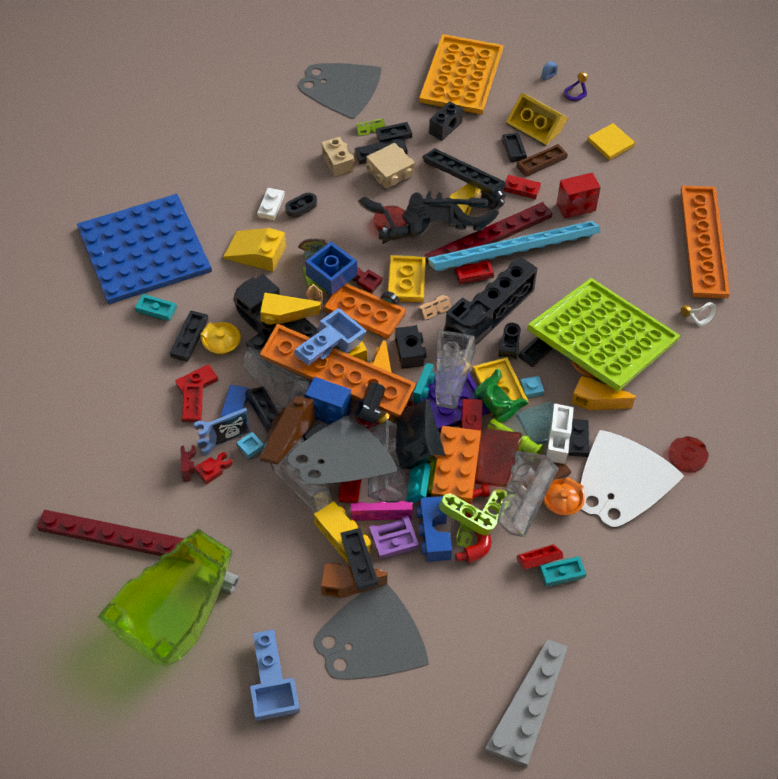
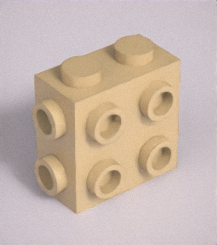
[366,143,415,189]

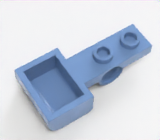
[294,308,367,365]
[250,630,300,721]

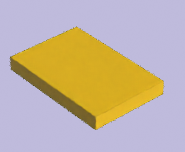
[388,255,426,303]
[472,357,528,415]

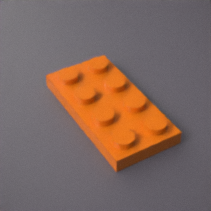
[324,283,406,339]
[432,426,481,503]

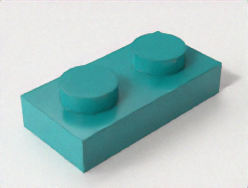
[135,294,177,321]
[413,363,436,404]
[406,462,431,504]
[539,556,586,587]

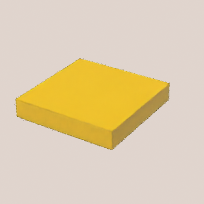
[587,123,635,160]

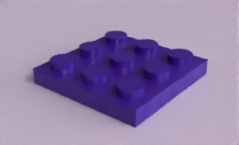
[416,366,490,432]

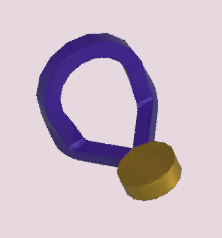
[564,72,588,101]

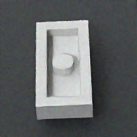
[257,188,285,220]

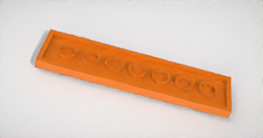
[680,185,730,299]
[260,324,417,417]

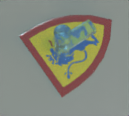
[298,239,328,258]

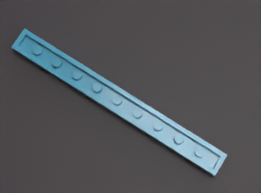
[428,221,600,271]

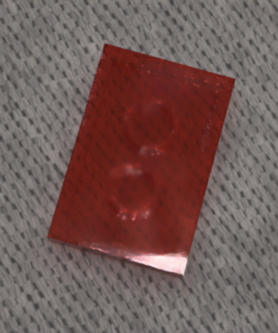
[474,428,523,488]

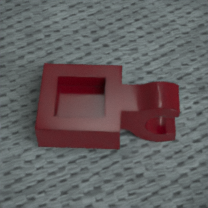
[352,267,383,293]
[180,445,196,482]

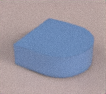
[541,61,558,80]

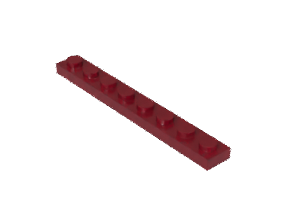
[425,202,552,271]
[37,509,201,563]

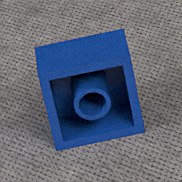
[305,241,357,295]
[305,377,351,425]

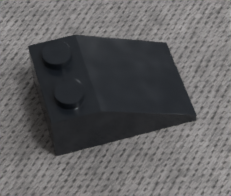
[396,399,445,469]

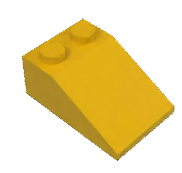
[223,228,286,272]

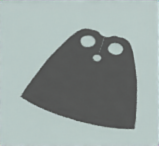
[298,63,381,119]
[287,415,398,484]
[314,584,429,679]

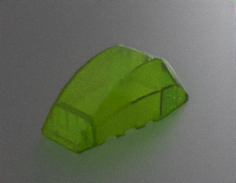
[98,529,232,666]

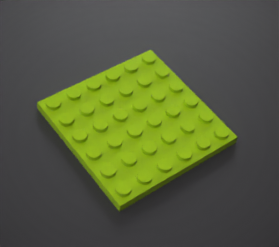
[527,278,680,392]

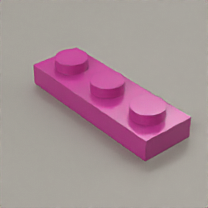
[351,501,413,521]

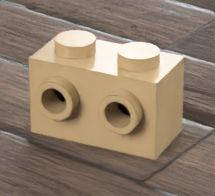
[321,137,355,177]

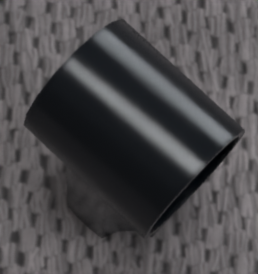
[354,382,386,424]

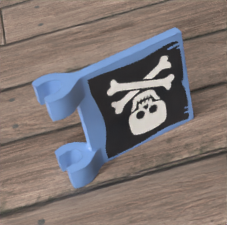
[194,408,250,456]

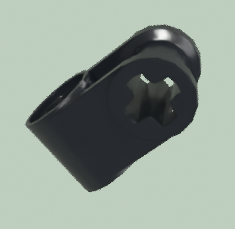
[499,322,521,359]

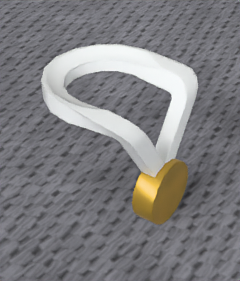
[680,302,716,327]

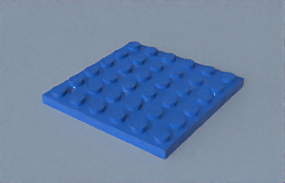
[77,194,212,304]

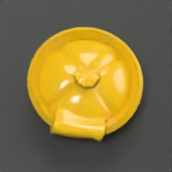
[200,322,241,355]

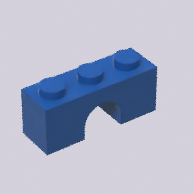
[417,496,452,562]

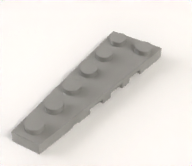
[485,639,568,767]

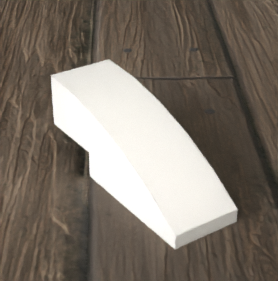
[545,404,574,464]

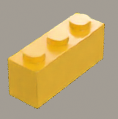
[314,501,371,566]

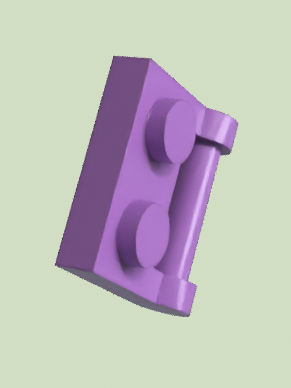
[369,516,419,560]

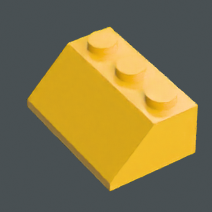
[506,92,568,145]

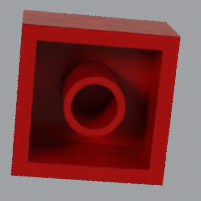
[556,172,601,219]

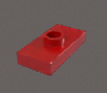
[454,260,494,284]
[175,364,218,394]
[182,383,203,422]
[461,399,482,439]
[516,544,563,569]

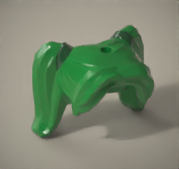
[474,369,528,422]

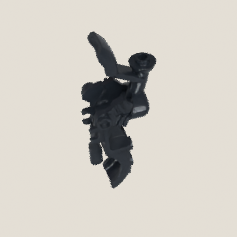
[358,191,499,244]

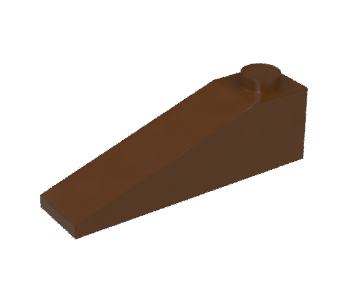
[260,396,317,465]

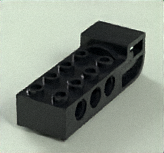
[444,256,538,351]
[233,274,334,348]

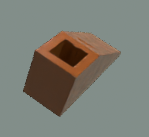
[321,563,388,598]

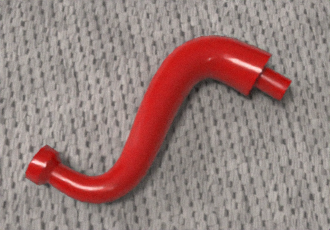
[455,485,492,564]

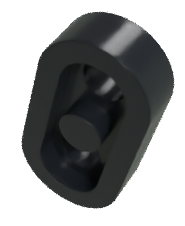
[285,192,317,217]

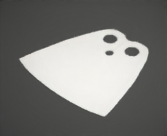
[581,430,684,527]

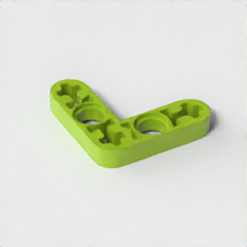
[439,489,510,535]

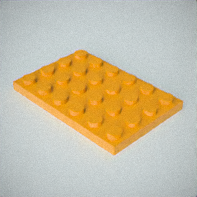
[419,34,504,115]

